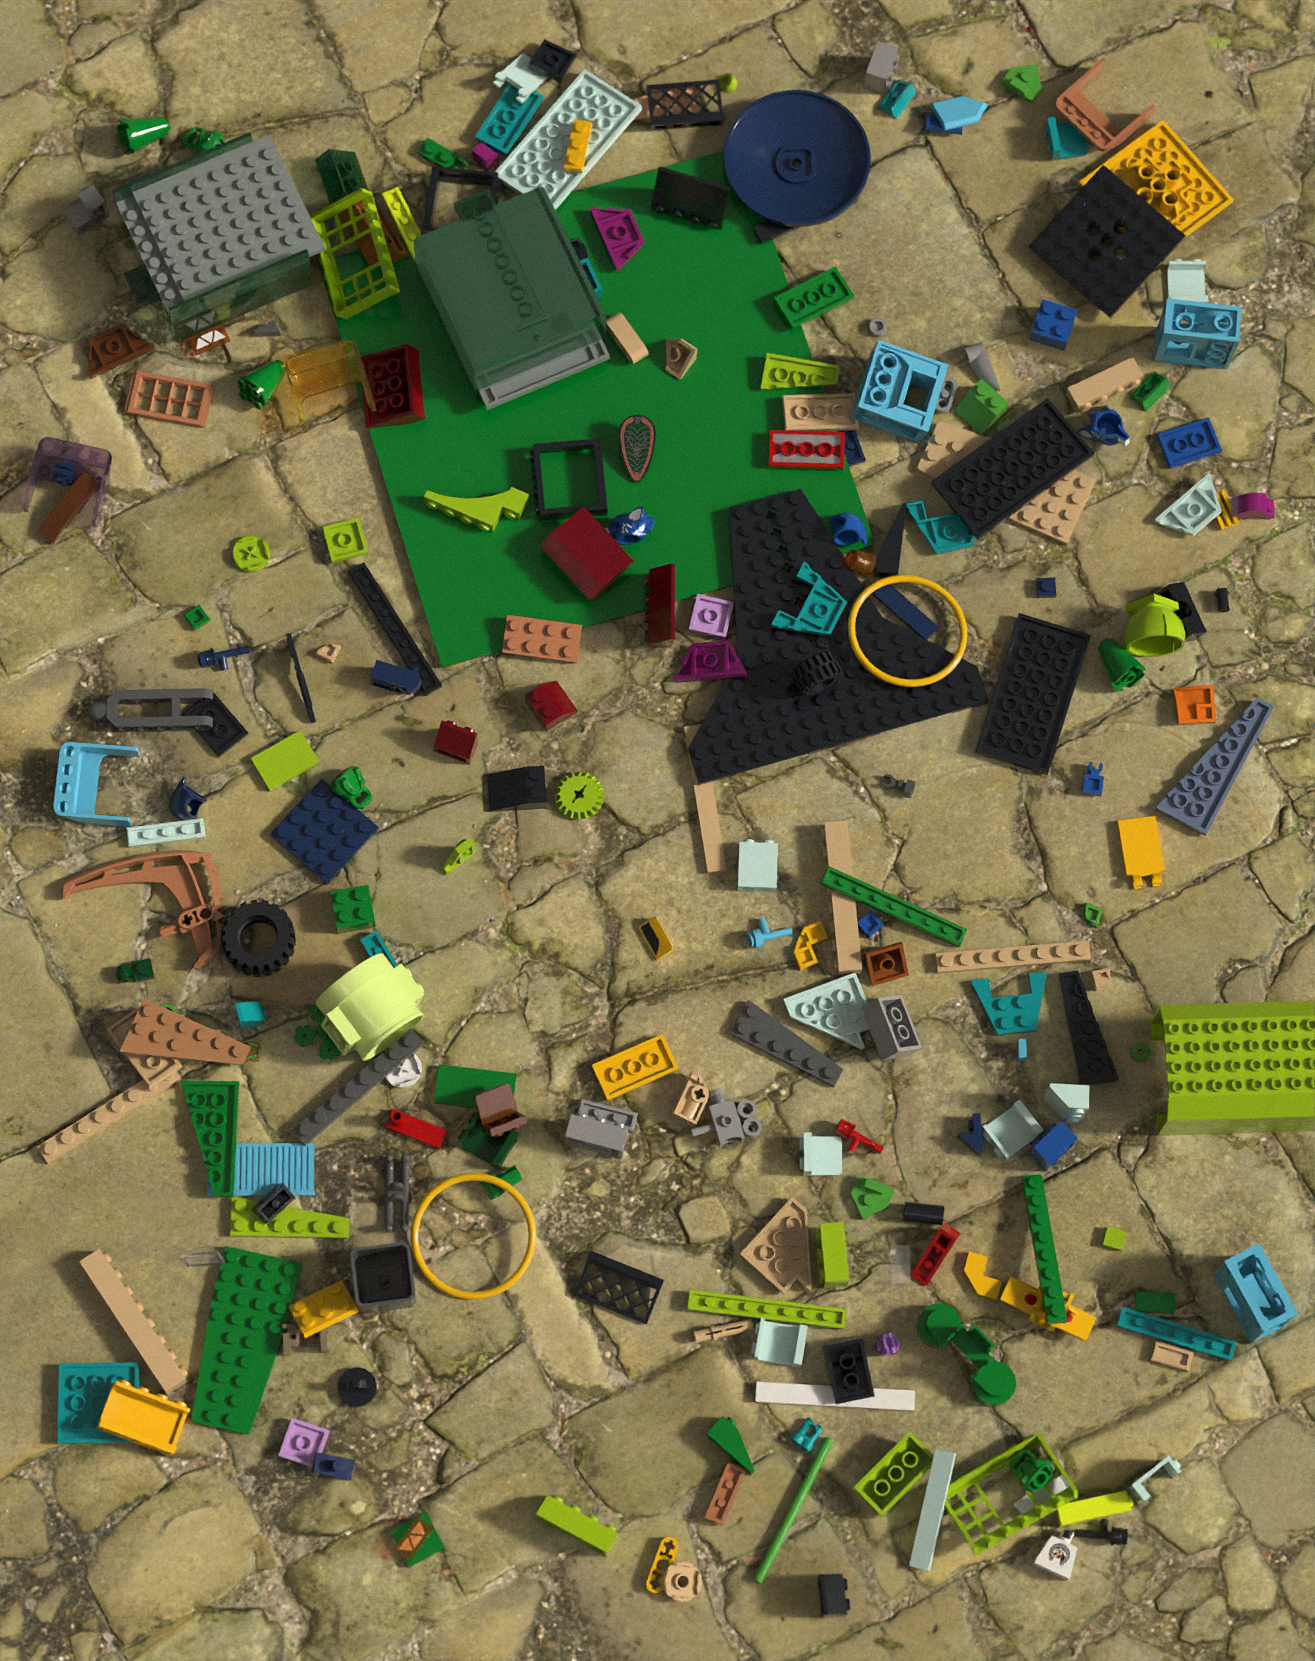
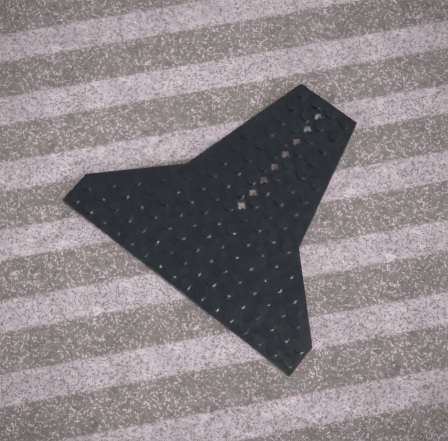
[688,489,989,785]

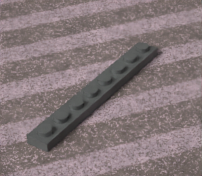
[292,1028,424,1146]

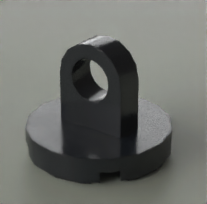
[337,1367,377,1408]

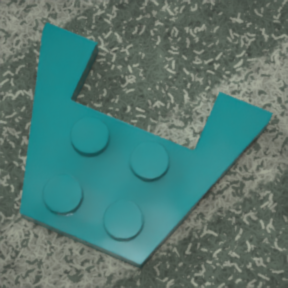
[906,500,974,555]
[771,562,847,636]
[971,972,1046,1036]

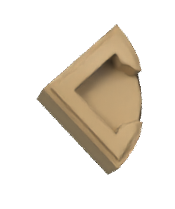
[315,644,341,664]
[1090,967,1110,991]

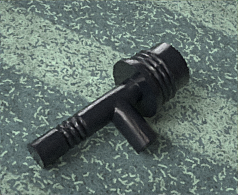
[1075,1519,1128,1546]

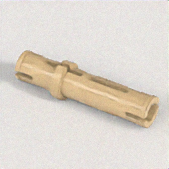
[693,1318,754,1343]

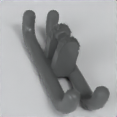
[385,1154,409,1232]

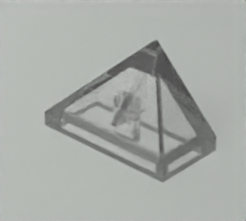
[181,1245,225,1267]

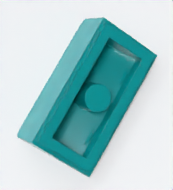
[878,79,916,119]

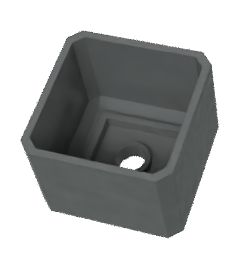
[350,1242,417,1314]

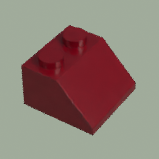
[525,680,578,732]

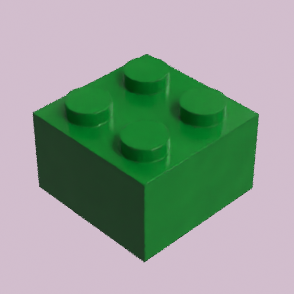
[330,885,376,934]

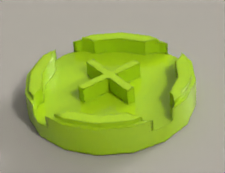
[232,535,270,573]

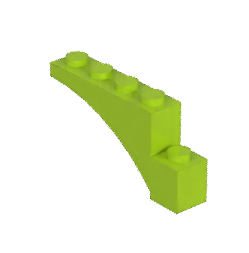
[424,487,529,532]

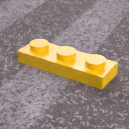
[564,120,592,173]

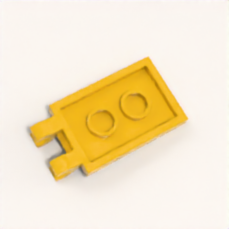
[1117,816,1165,889]

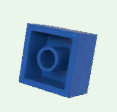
[1029,299,1077,351]
[1030,1121,1078,1171]

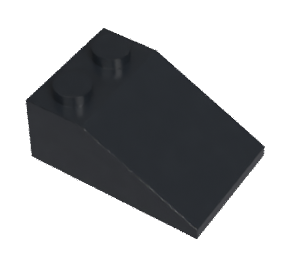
[487,766,547,812]
[822,1336,875,1404]

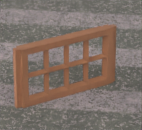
[124,371,214,428]

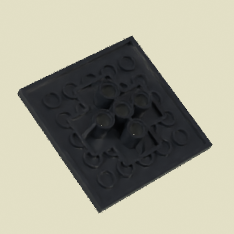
[1028,165,1186,319]

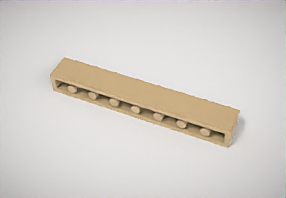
[820,821,862,976]
[79,1249,188,1395]

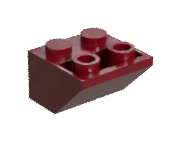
[434,720,478,765]

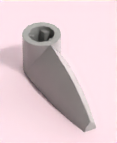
[963,342,1000,391]

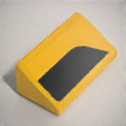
[638,916,674,961]

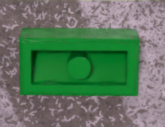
[1130,371,1170,411]

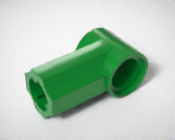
[481,1165,523,1200]

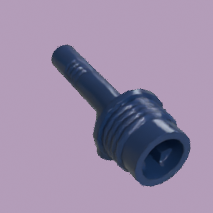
[197,646,248,671]

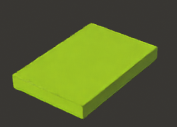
[251,730,320,791]

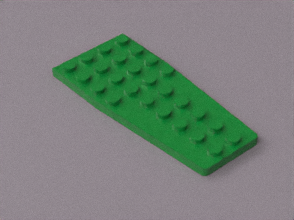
[192,1246,302,1435]

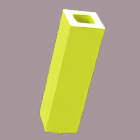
[1055,1490,1133,1527]

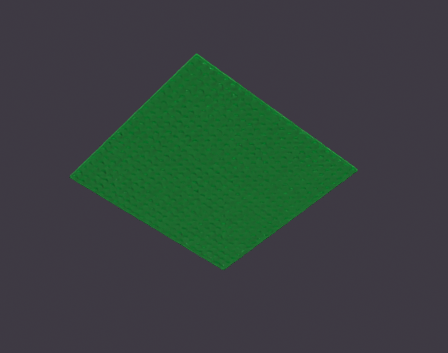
[318,151,874,667]

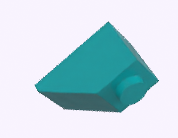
[235,1002,267,1031]

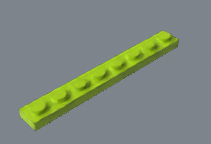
[688,1290,847,1330]

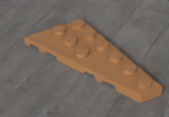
[119,999,251,1065]

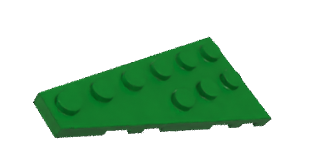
[181,1081,240,1198]

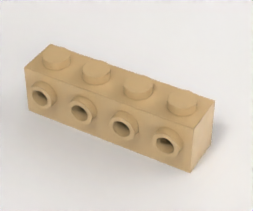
[1066,357,1144,413]

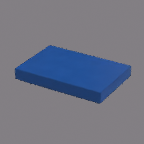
[1156,417,1222,470]

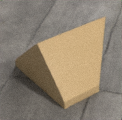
[665,339,697,379]

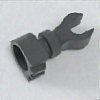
[881,774,916,798]

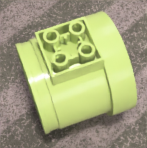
[315,953,425,1061]

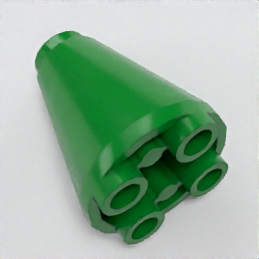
[237,360,287,410]

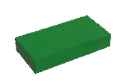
[1135,1291,1175,1314]

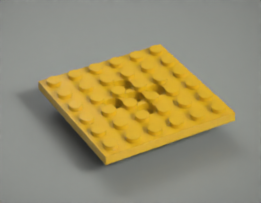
[1078,120,1234,238]

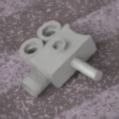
[690,1088,762,1149]

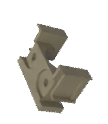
[282,1324,330,1356]

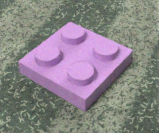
[689,594,734,639]
[278,1418,330,1468]

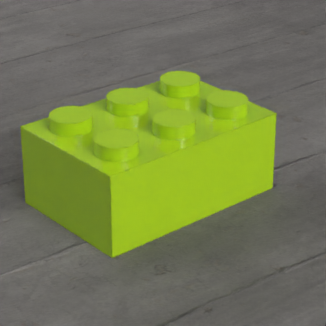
[815,1222,849,1289]

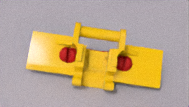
[1000,1277,1096,1342]

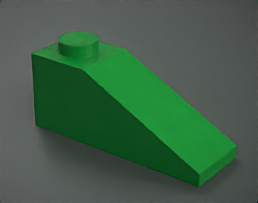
[706,1416,755,1475]

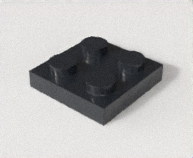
[528,39,577,83]

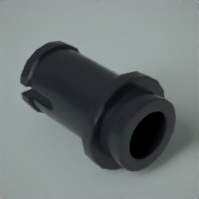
[1214,588,1230,613]

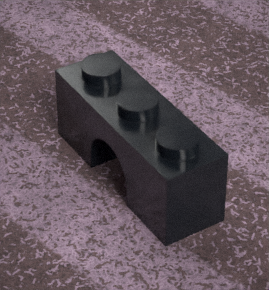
[1157,582,1207,642]

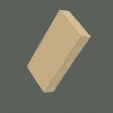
[1150,1341,1194,1372]

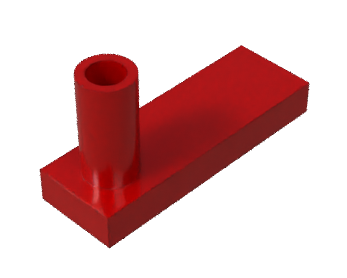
[385,1109,447,1150]

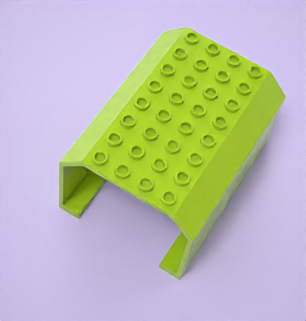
[1150,1001,1315,1136]

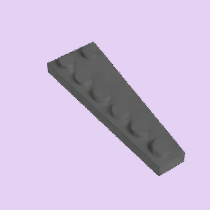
[730,1000,843,1087]

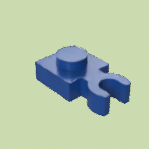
[1082,762,1104,797]

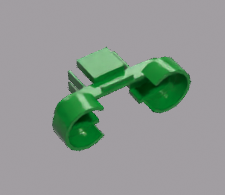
[916,1303,1016,1407]

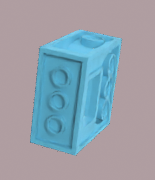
[1154,298,1242,369]
[850,340,948,443]
[1213,1243,1298,1344]

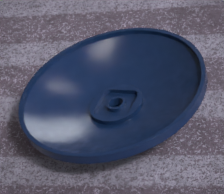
[724,90,871,227]

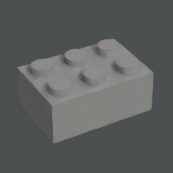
[861,995,922,1061]
[565,1113,628,1159]

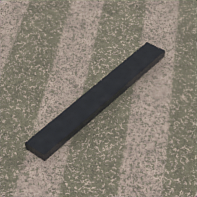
[348,562,442,696]

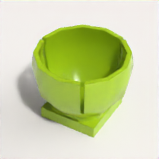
[1124,594,1185,657]

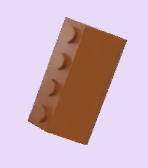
[339,199,409,268]

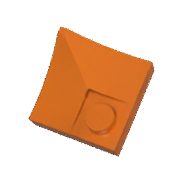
[1172,685,1216,725]

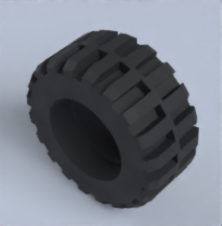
[220,900,296,977]

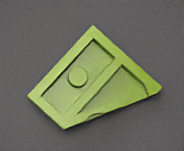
[441,838,476,875]

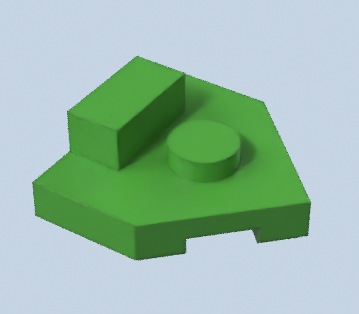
[1001,64,1041,103]
[851,1176,894,1220]

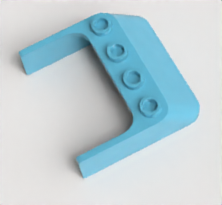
[53,742,140,827]

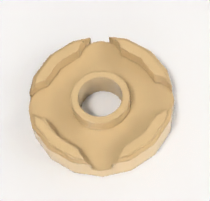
[662,1561,702,1602]

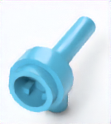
[747,918,792,949]

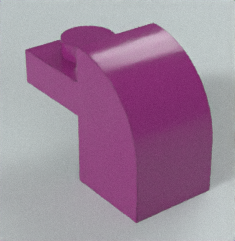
[1231,493,1275,520]

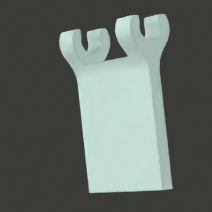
[493,53,548,104]

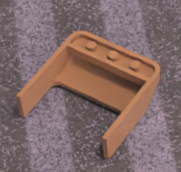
[1055,57,1155,152]

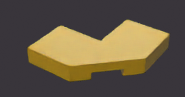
[793,920,828,971]
[964,1251,1002,1301]

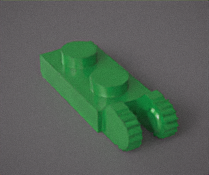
[418,137,470,169]

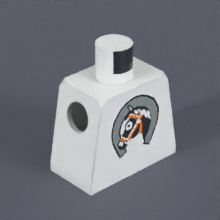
[1032,1529,1077,1581]

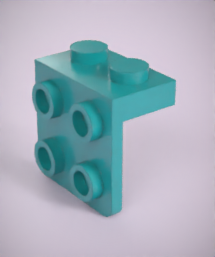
[1043,117,1087,160]

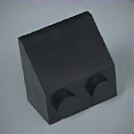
[817,1574,851,1619]

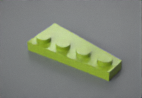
[760,353,840,390]

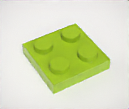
[322,517,369,563]

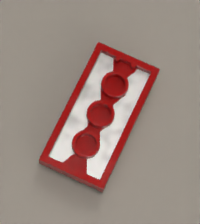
[769,430,844,470]

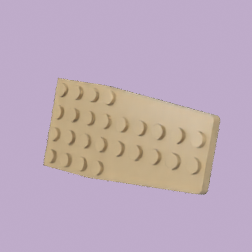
[917,422,1096,545]

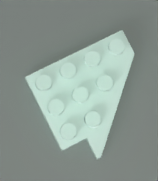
[783,972,870,1050]

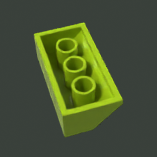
[853,1432,934,1519]
[536,1495,618,1557]

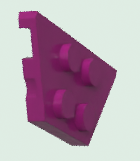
[590,206,644,272]
[674,640,747,683]

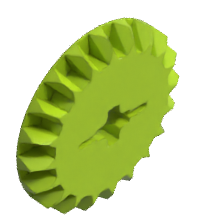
[554,771,604,820]

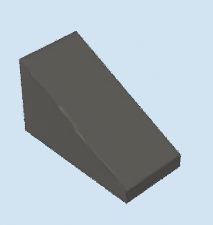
[253,320,281,337]

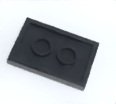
[183,692,249,757]

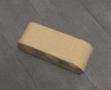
[603,312,649,364]

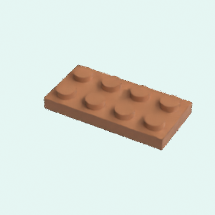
[502,615,582,663]

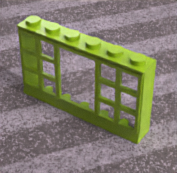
[310,188,400,320]
[944,1432,1078,1557]

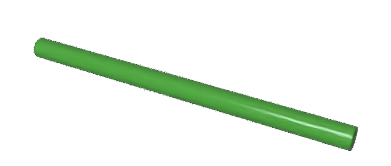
[753,1436,834,1584]

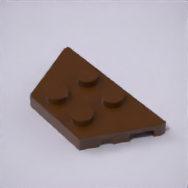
[88,323,155,379]

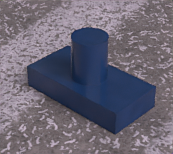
[311,1452,355,1480]

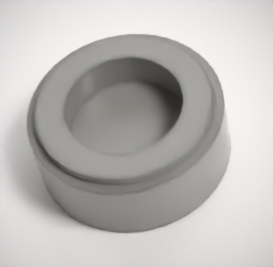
[868,318,887,337]

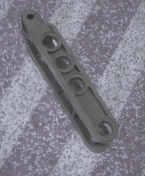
[89,688,213,732]

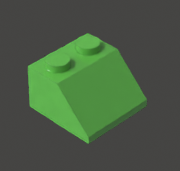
[954,379,1009,435]

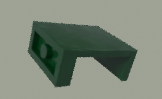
[458,1112,520,1170]

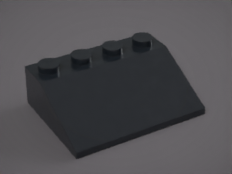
[651,166,730,230]

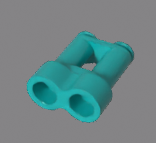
[790,1417,823,1453]

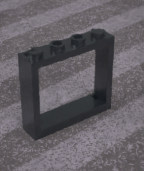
[422,166,502,243]
[530,438,608,521]

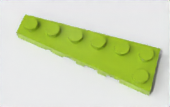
[230,1197,350,1239]

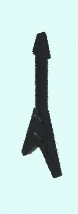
[286,633,316,723]

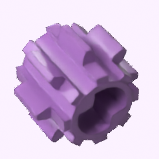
[875,1333,900,1356]

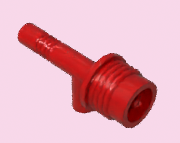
[834,1119,884,1154]

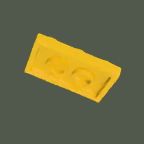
[288,1280,359,1338]

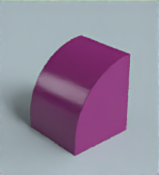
[472,143,498,170]

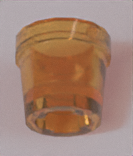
[845,549,876,576]

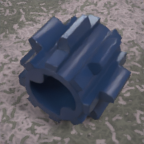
[52,461,75,485]

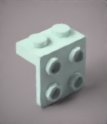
[799,1133,842,1176]

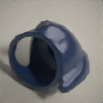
[169,777,207,820]

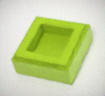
[1102,1226,1126,1251]

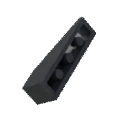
[872,503,907,578]

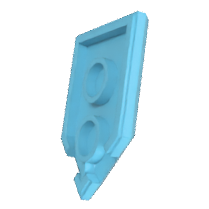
[930,96,988,130]

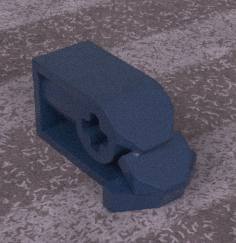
[371,660,422,695]

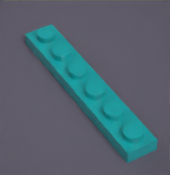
[1116,1307,1236,1362]

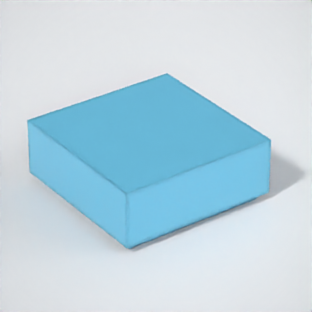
[1017,1039,1027,1062]

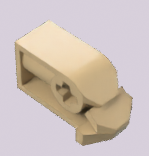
[670,1071,709,1127]

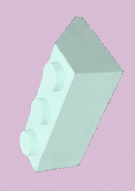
[1043,1083,1089,1123]

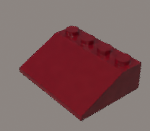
[359,344,425,428]
[539,507,634,601]
[644,563,675,647]

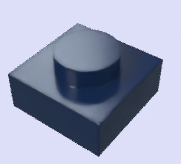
[1036,577,1056,598]

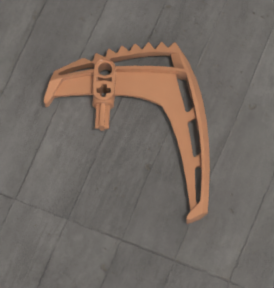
[63,850,225,970]

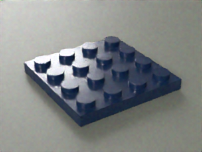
[270,778,379,885]

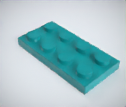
[475,83,544,157]

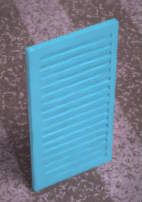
[207,1143,315,1197]

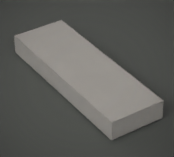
[578,1099,638,1133]

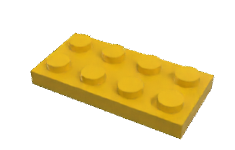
[592,1034,679,1101]

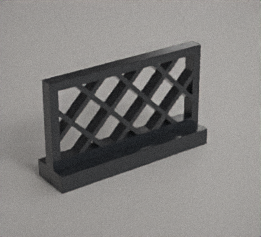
[646,79,724,131]
[574,1251,665,1324]

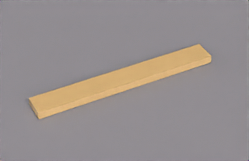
[684,724,727,874]

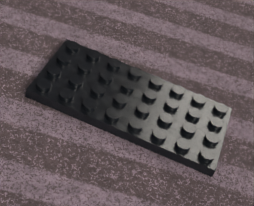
[931,398,1095,540]
[975,613,1091,775]

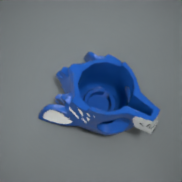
[1077,405,1130,447]
[605,506,655,545]

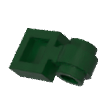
[115,958,155,983]

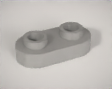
[935,377,957,414]

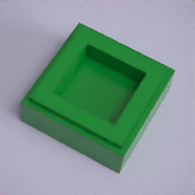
[183,604,210,631]

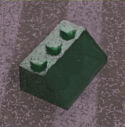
[315,149,368,205]

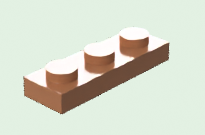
[704,1462,746,1526]

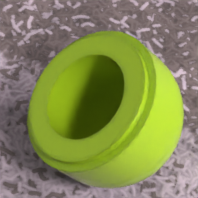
[719,73,737,93]

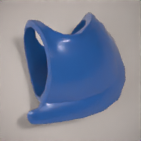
[831,512,867,545]

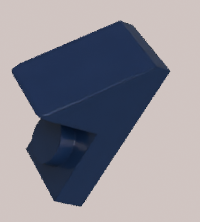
[957,1113,983,1156]

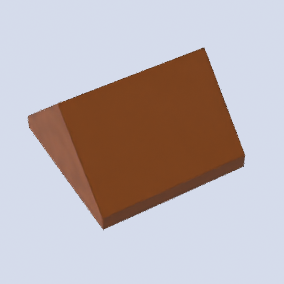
[863,941,909,986]

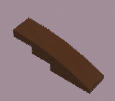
[37,472,100,544]

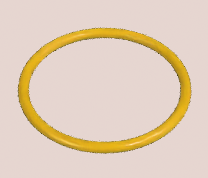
[848,575,967,687]
[411,1173,536,1299]

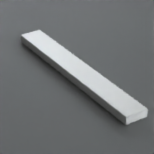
[755,1382,915,1411]

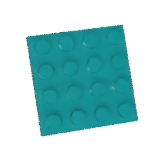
[57,1362,140,1444]

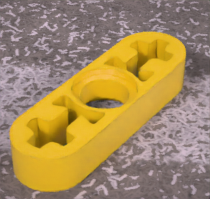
[646,1537,678,1594]

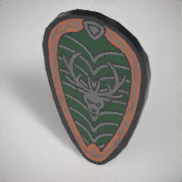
[618,415,656,482]

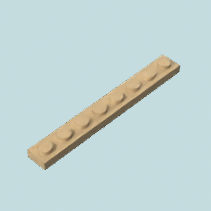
[935,940,1091,974]
[37,1071,182,1164]

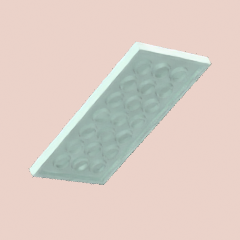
[495,69,642,215]

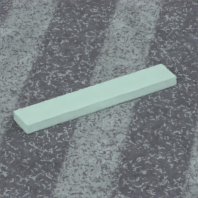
[909,1448,956,1571]

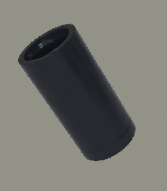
[903,1202,944,1225]

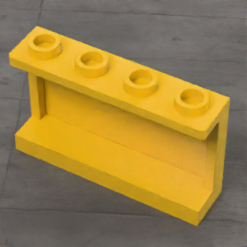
[96,1380,190,1456]

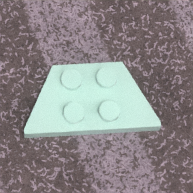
[1155,473,1221,536]

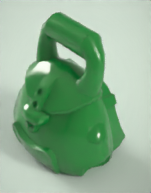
[182,127,225,161]
[330,765,373,810]
[1010,1450,1053,1493]

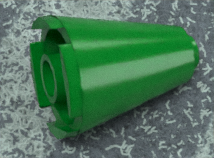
[117,117,170,155]
[1098,638,1146,691]

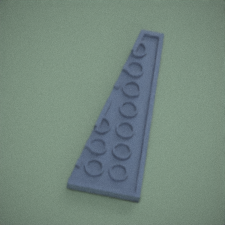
[1155,697,1274,836]

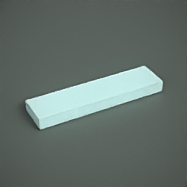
[126,818,206,848]

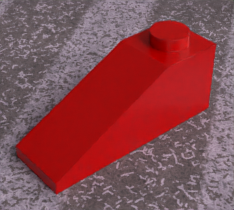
[910,1222,961,1286]

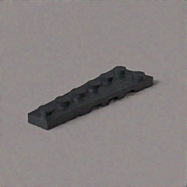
[1058,970,1119,1086]

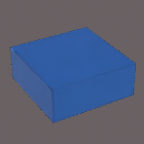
[858,910,884,938]

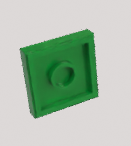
[391,1512,445,1567]

